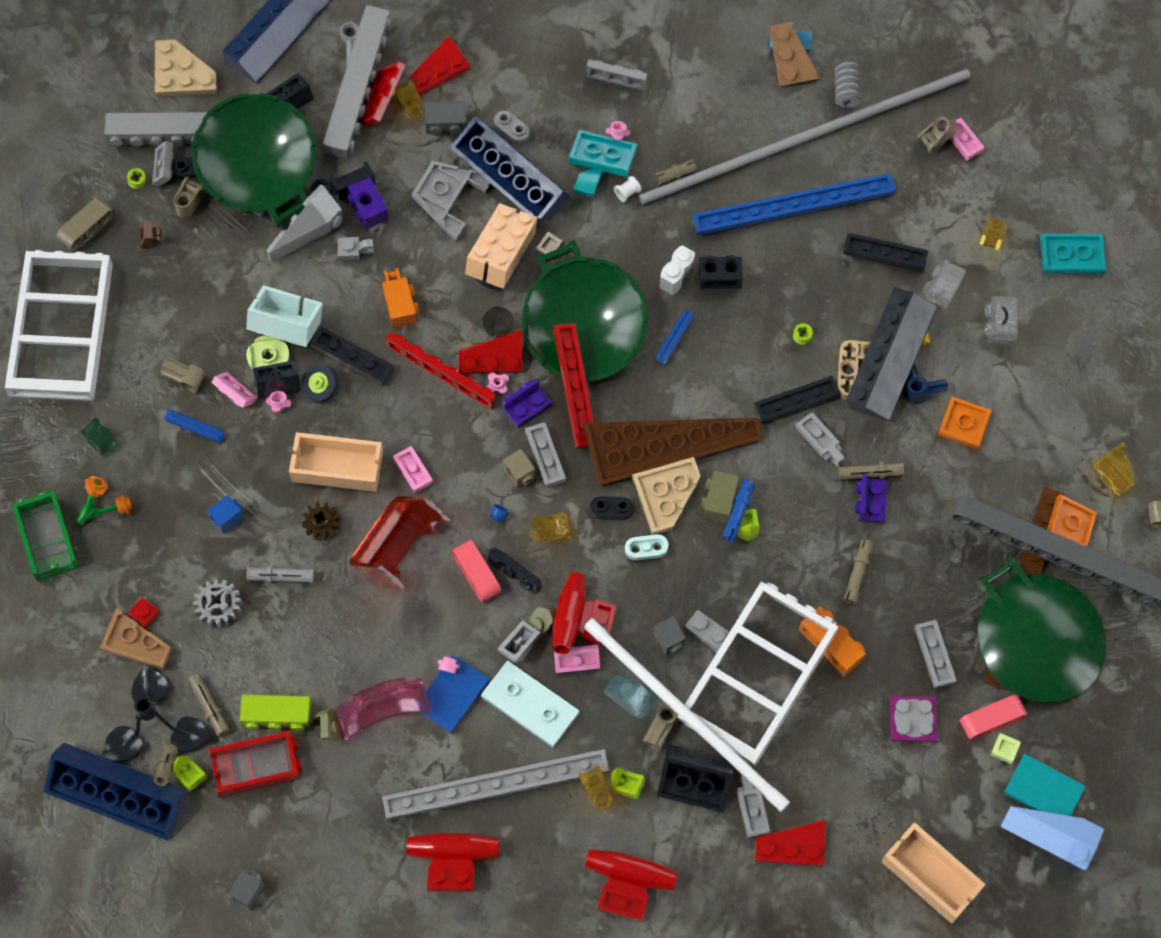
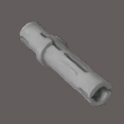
[246,566,314,583]

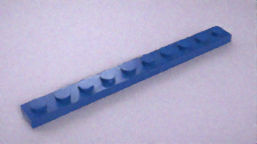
[692,173,896,236]

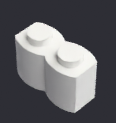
[660,245,695,295]

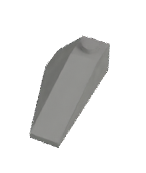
[266,185,343,262]

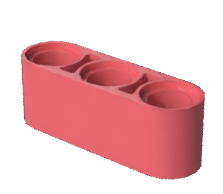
[451,540,502,603]
[960,695,1028,741]

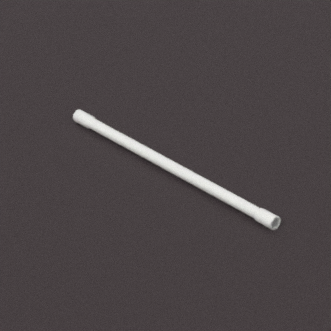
[584,618,790,812]

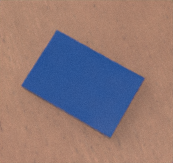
[414,655,490,734]

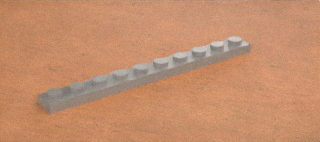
[382,749,609,820]

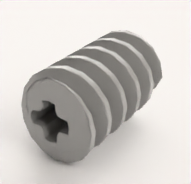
[834,62,861,109]

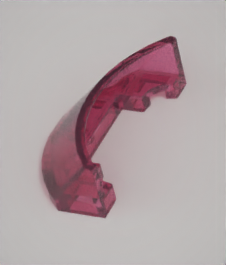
[337,678,432,740]

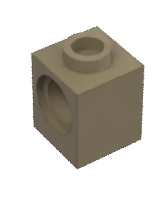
[536,232,571,264]
[503,449,535,488]

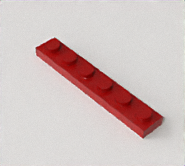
[553,323,594,449]
[386,332,496,410]

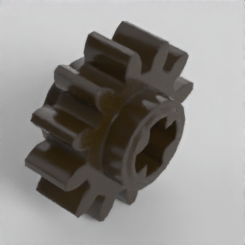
[302,502,340,541]

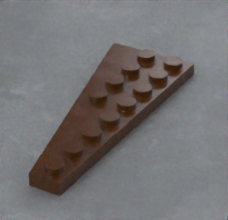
[582,417,763,485]

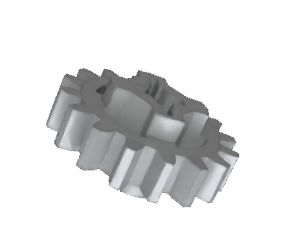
[193,579,242,627]

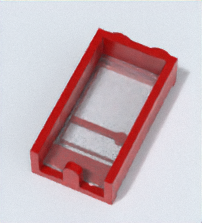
[209,731,303,798]

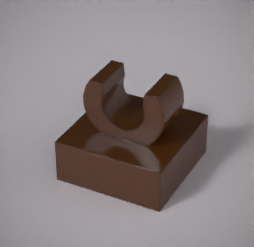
[139,220,162,249]

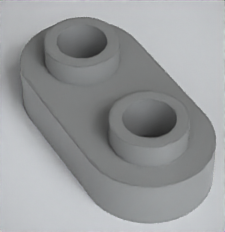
[494,111,529,144]

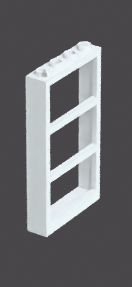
[5,250,113,401]
[677,582,838,767]

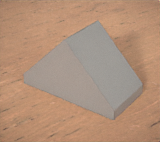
[497,620,540,663]

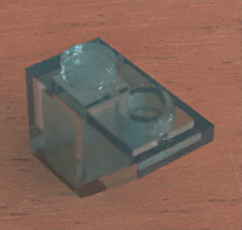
[603,674,656,718]

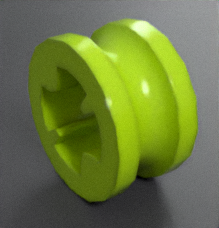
[127,168,146,189]
[793,324,813,345]

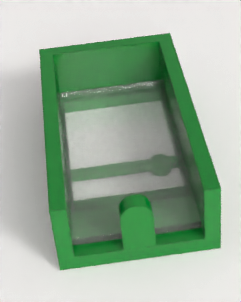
[12,491,79,582]

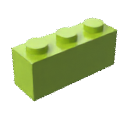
[240,695,312,732]

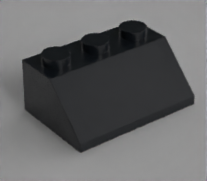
[657,745,734,812]

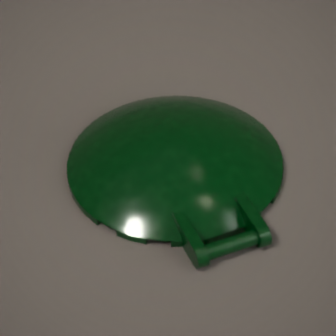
[192,93,316,228]
[521,240,648,382]
[976,557,1106,703]

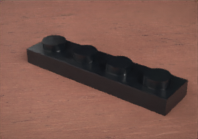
[843,233,929,272]
[310,327,394,385]
[753,376,841,424]

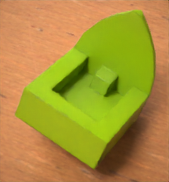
[737,509,760,541]
[173,756,207,792]
[611,768,646,799]

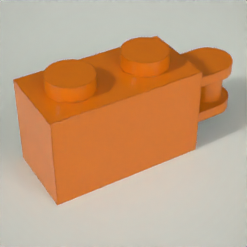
[382,268,420,328]

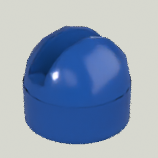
[490,504,509,522]

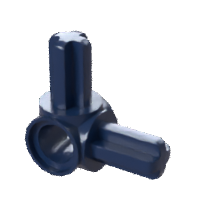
[905,364,948,404]

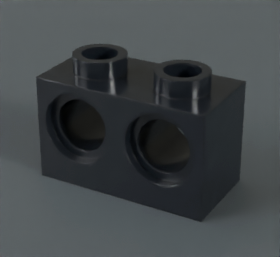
[699,255,743,289]

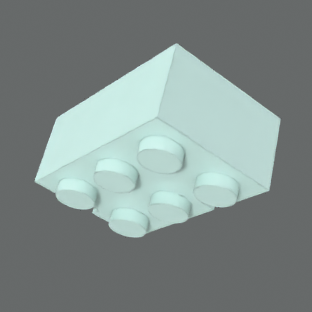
[247,285,323,347]

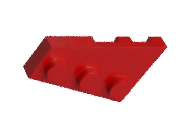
[408,36,470,96]
[361,61,406,127]
[459,328,523,373]
[755,820,825,867]

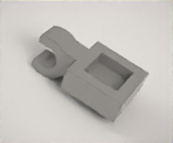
[338,237,374,260]

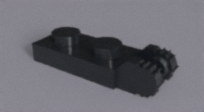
[488,547,542,594]

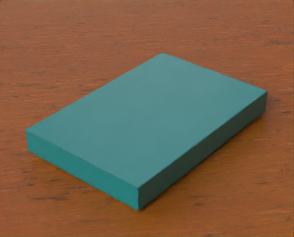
[568,130,638,177]
[1040,234,1106,274]
[1003,754,1085,816]

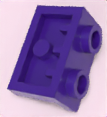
[502,379,552,429]
[855,474,887,524]

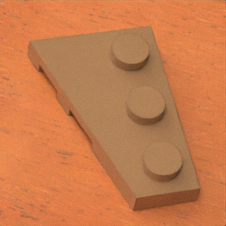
[769,22,819,86]
[100,608,172,670]

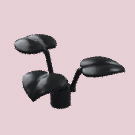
[101,664,209,762]

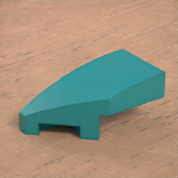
[574,169,603,198]

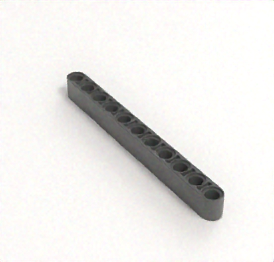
[952,496,1161,609]

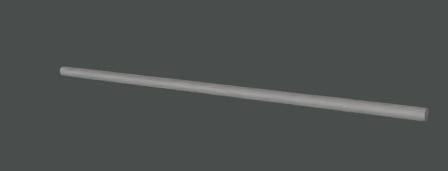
[639,69,971,205]

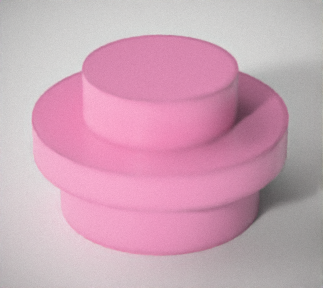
[438,657,460,674]

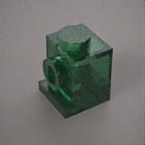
[80,417,116,456]

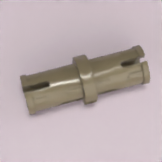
[654,159,697,186]
[153,744,178,786]

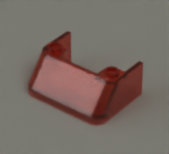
[350,496,450,589]

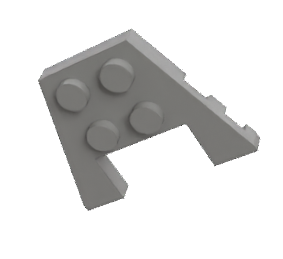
[412,161,491,241]

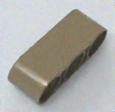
[56,197,115,251]

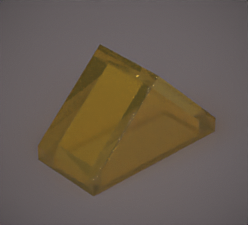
[979,216,1008,250]

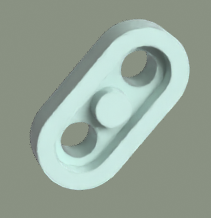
[625,535,668,561]

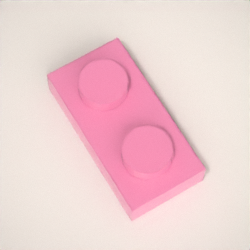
[944,118,985,161]
[212,372,258,408]
[393,446,433,493]
[554,645,600,673]

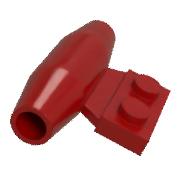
[552,572,616,655]
[406,833,500,892]
[584,849,678,921]

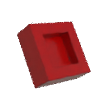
[127,597,160,629]

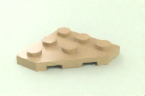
[155,40,217,97]
[632,457,701,535]

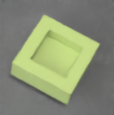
[990,733,1021,764]

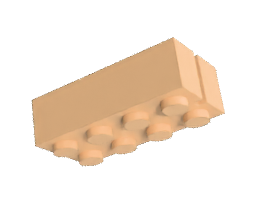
[465,203,538,289]
[289,432,383,492]
[881,822,986,924]

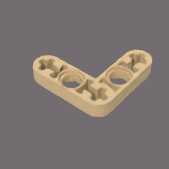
[837,340,871,400]

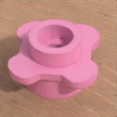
[606,121,630,140]
[487,373,509,394]
[266,391,291,412]

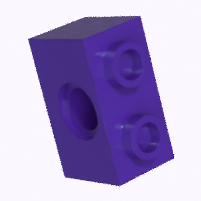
[346,177,389,229]

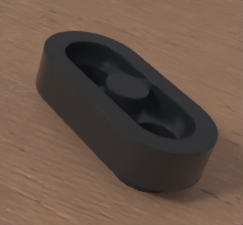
[172,156,197,180]
[590,496,633,520]

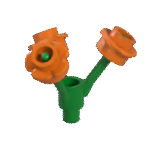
[76,476,133,525]

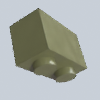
[700,471,739,523]

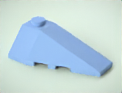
[1000,806,1104,871]

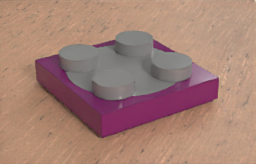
[890,696,937,742]

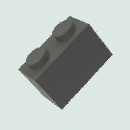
[425,101,466,135]

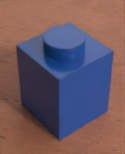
[207,495,243,534]

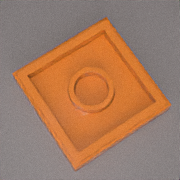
[938,396,992,449]
[1047,494,1097,547]

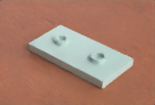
[481,660,580,748]

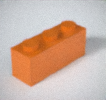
[799,606,866,677]

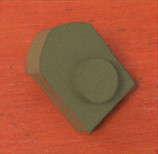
[526,606,556,640]
[311,708,342,742]

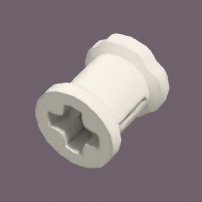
[614,176,641,202]

